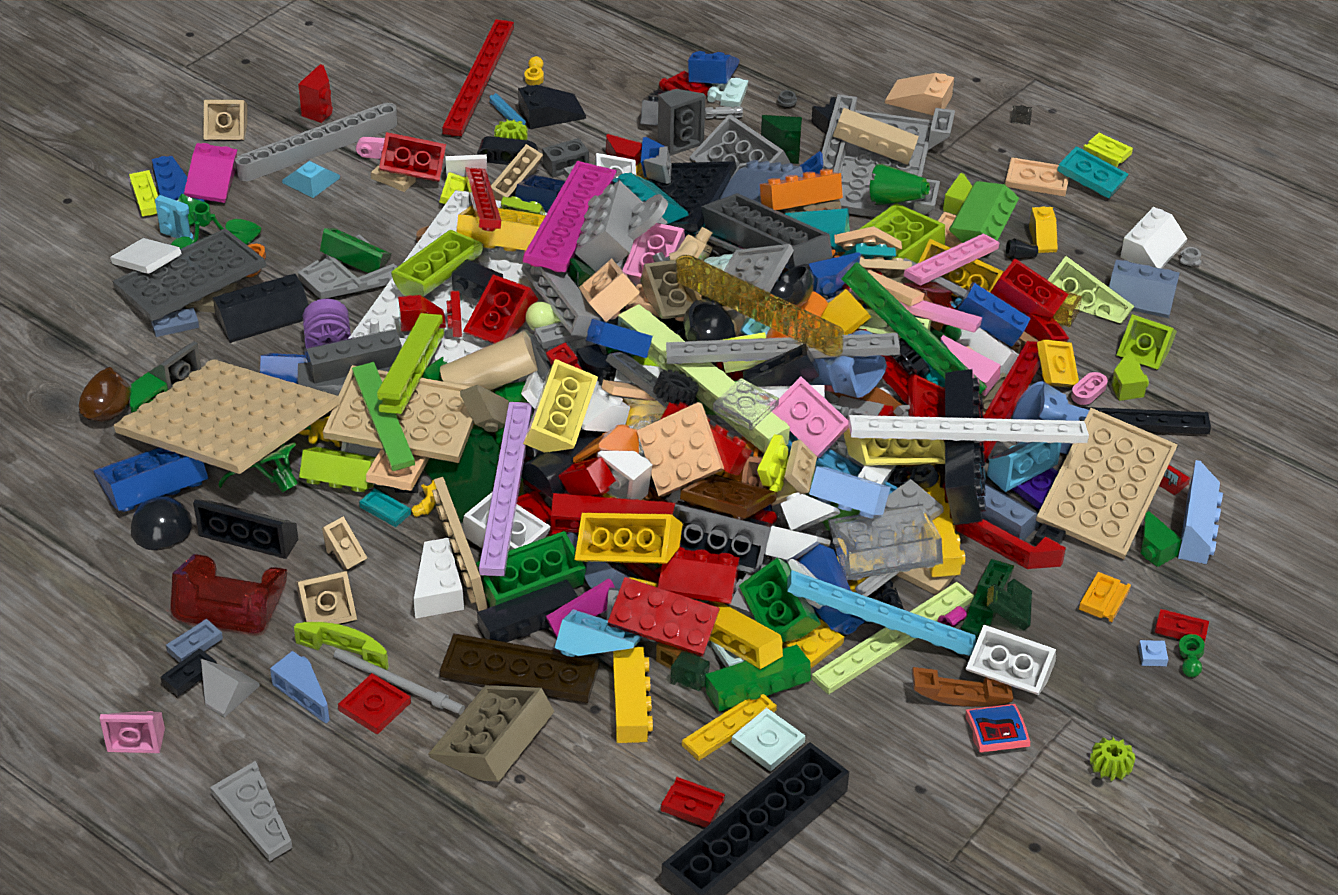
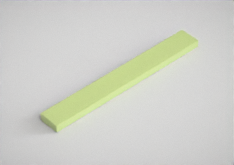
[811,582,974,695]

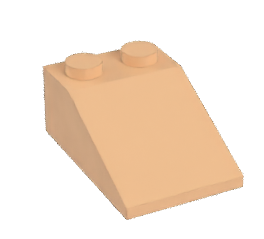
[885,73,954,116]

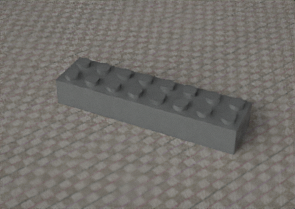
[701,193,833,270]

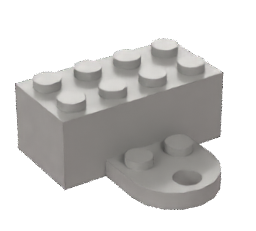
[575,180,668,272]

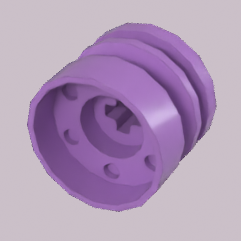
[303,299,351,348]

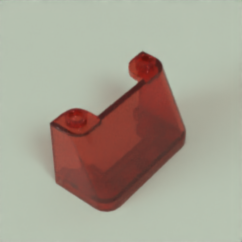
[171,554,287,634]

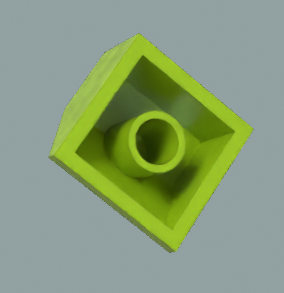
[1117,314,1177,370]

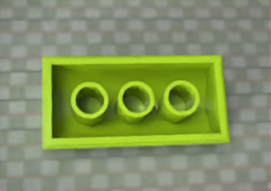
[391,230,483,297]

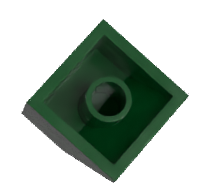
[761,115,802,164]

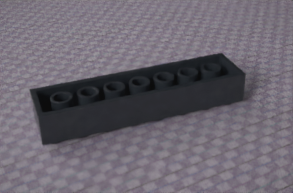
[945,369,986,525]
[661,742,850,895]

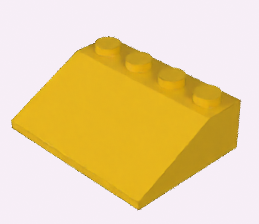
[456,205,546,253]

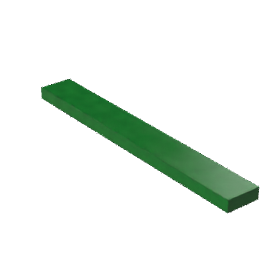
[841,262,987,395]

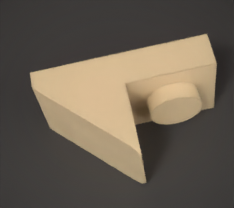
[322,516,367,571]

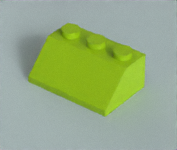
[299,447,376,492]

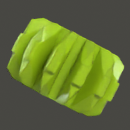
[494,119,528,140]
[1090,736,1135,781]

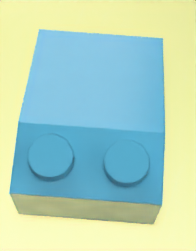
[555,609,642,657]

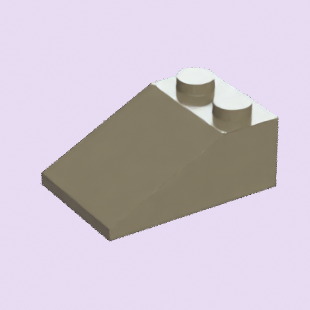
[640,258,701,319]

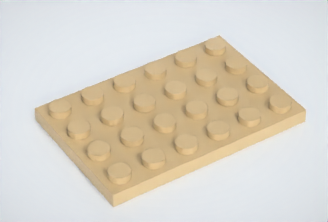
[323,365,474,463]
[1036,408,1178,559]

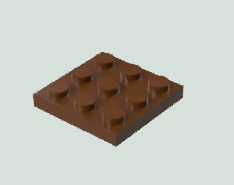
[680,474,777,520]

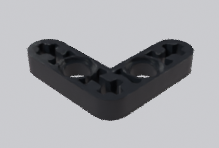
[887,464,939,489]

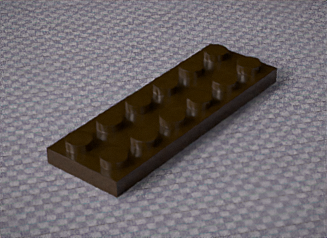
[440,633,600,703]

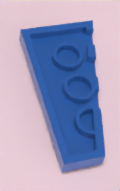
[152,156,204,202]

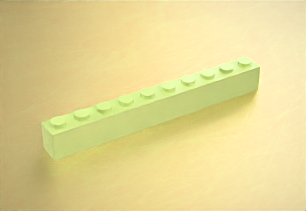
[618,304,790,454]

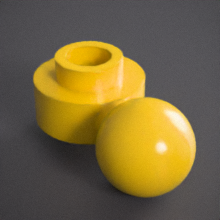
[524,56,544,85]

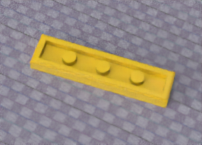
[682,694,777,761]

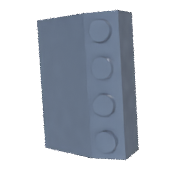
[718,160,803,203]

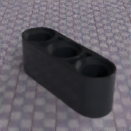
[477,136,538,165]

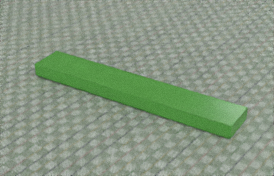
[352,362,415,471]

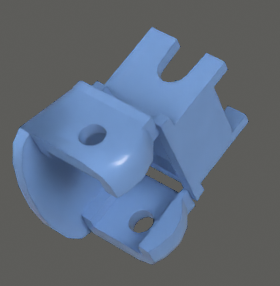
[809,330,887,398]
[1012,381,1089,455]

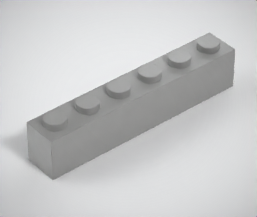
[521,262,602,337]

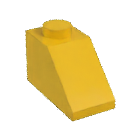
[1029,206,1058,253]

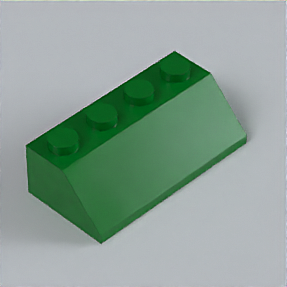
[476,531,586,607]

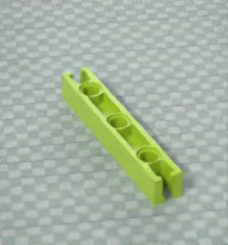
[377,313,444,414]

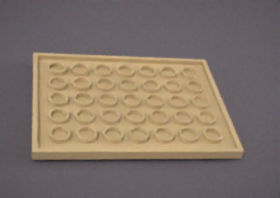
[114,360,340,474]

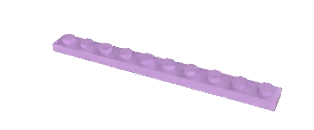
[479,402,533,576]

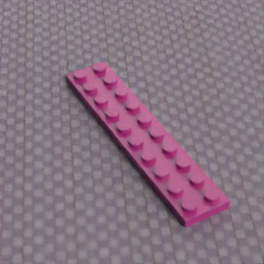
[523,161,617,272]

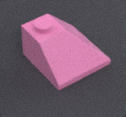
[99,711,165,753]

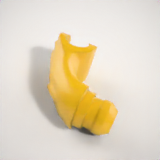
[411,480,436,517]

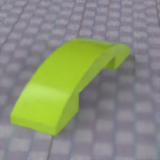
[294,622,389,670]

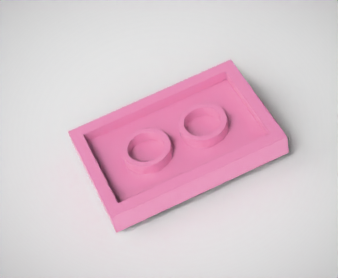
[770,377,849,458]

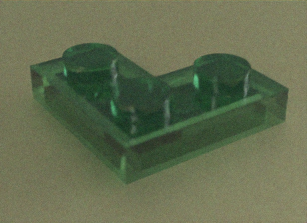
[987,579,1032,631]

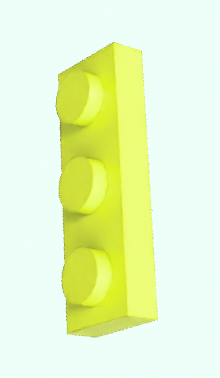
[129,170,158,216]

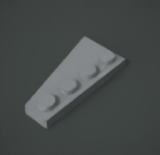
[210,761,293,861]

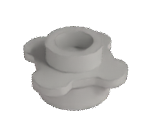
[1180,247,1201,266]

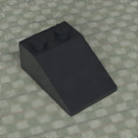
[518,85,586,129]

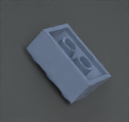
[1109,259,1180,318]
[982,484,1042,541]

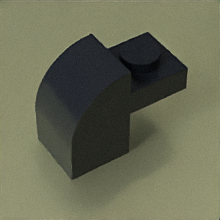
[576,344,627,384]

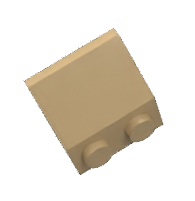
[296,571,357,624]

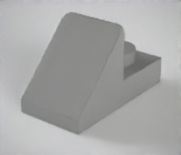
[643,146,672,184]

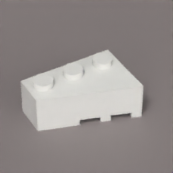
[414,538,464,619]

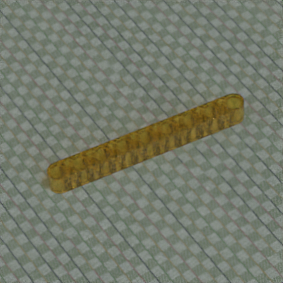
[676,255,844,356]

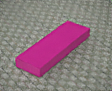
[546,578,615,637]

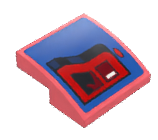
[966,704,1030,752]

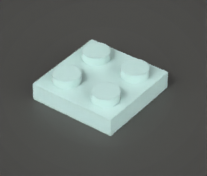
[732,708,805,772]

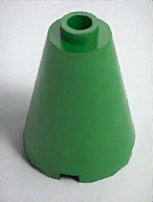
[870,164,930,205]

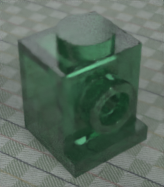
[670,650,710,692]

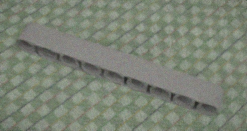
[235,103,397,181]

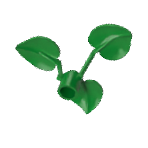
[171,194,262,249]
[218,425,311,492]

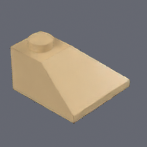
[204,100,247,140]

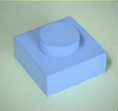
[1138,640,1168,666]

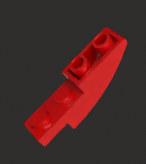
[1020,311,1069,342]

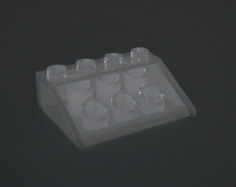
[828,504,943,580]

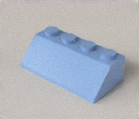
[1178,460,1223,564]

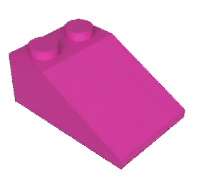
[184,143,237,203]

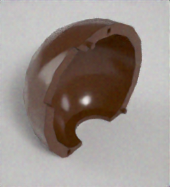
[79,367,131,422]

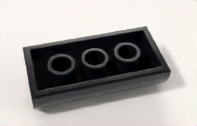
[521,428,605,499]

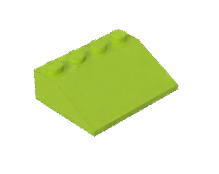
[858,203,945,264]

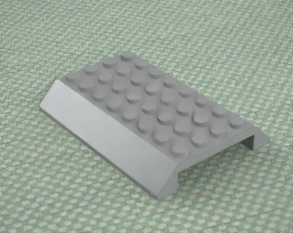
[822,94,955,217]

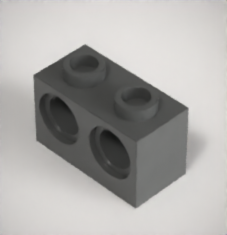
[542,138,589,178]

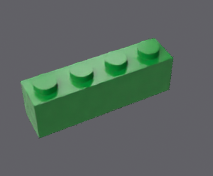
[705,644,811,712]

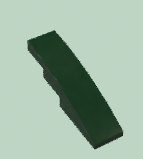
[961,559,1014,640]

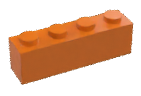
[760,169,843,210]

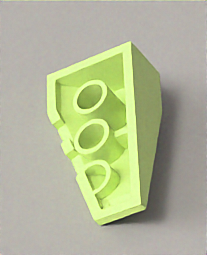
[1048,256,1135,324]

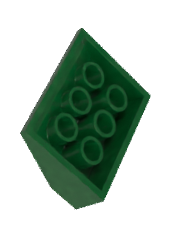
[423,425,524,523]

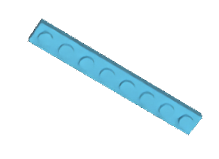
[787,570,976,656]

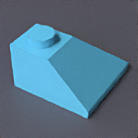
[282,160,340,198]

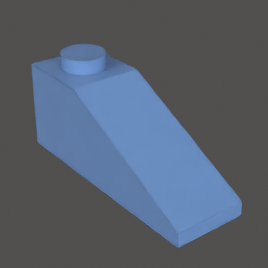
[270,651,330,723]

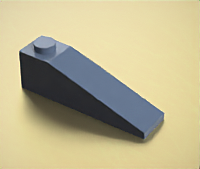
[566,532,642,588]

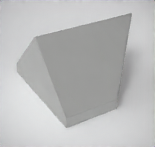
[201,659,260,718]

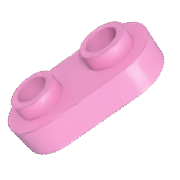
[356,137,385,159]
[1071,372,1108,405]

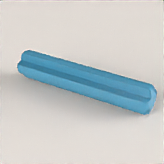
[489,93,526,125]

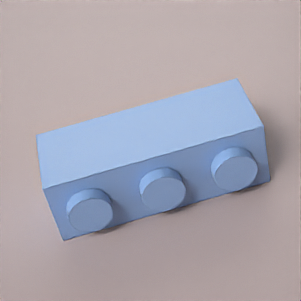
[809,466,891,518]

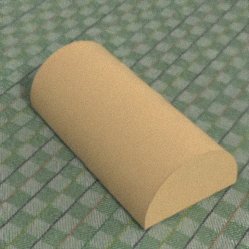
[440,331,538,391]

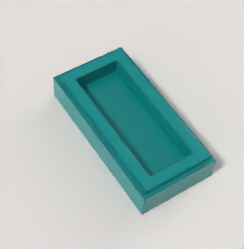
[359,488,411,528]

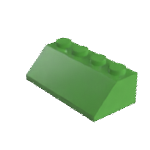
[949,181,1019,243]

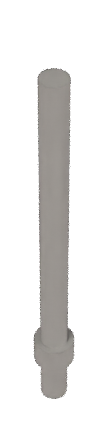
[334,648,465,715]

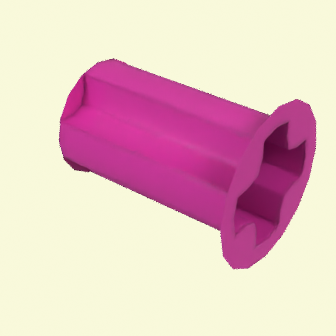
[938,606,967,627]

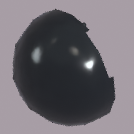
[761,264,815,311]
[683,299,736,341]
[131,496,193,551]

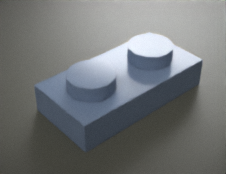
[151,308,199,337]
[166,619,223,663]

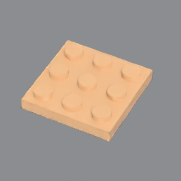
[637,402,724,497]

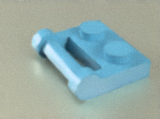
[155,195,194,240]

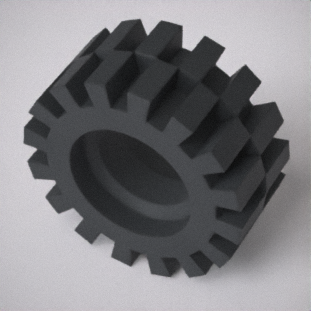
[653,369,699,406]

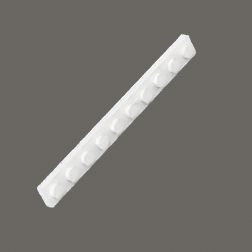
[848,415,1089,444]

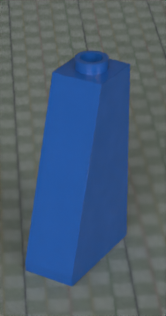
[797,544,865,635]

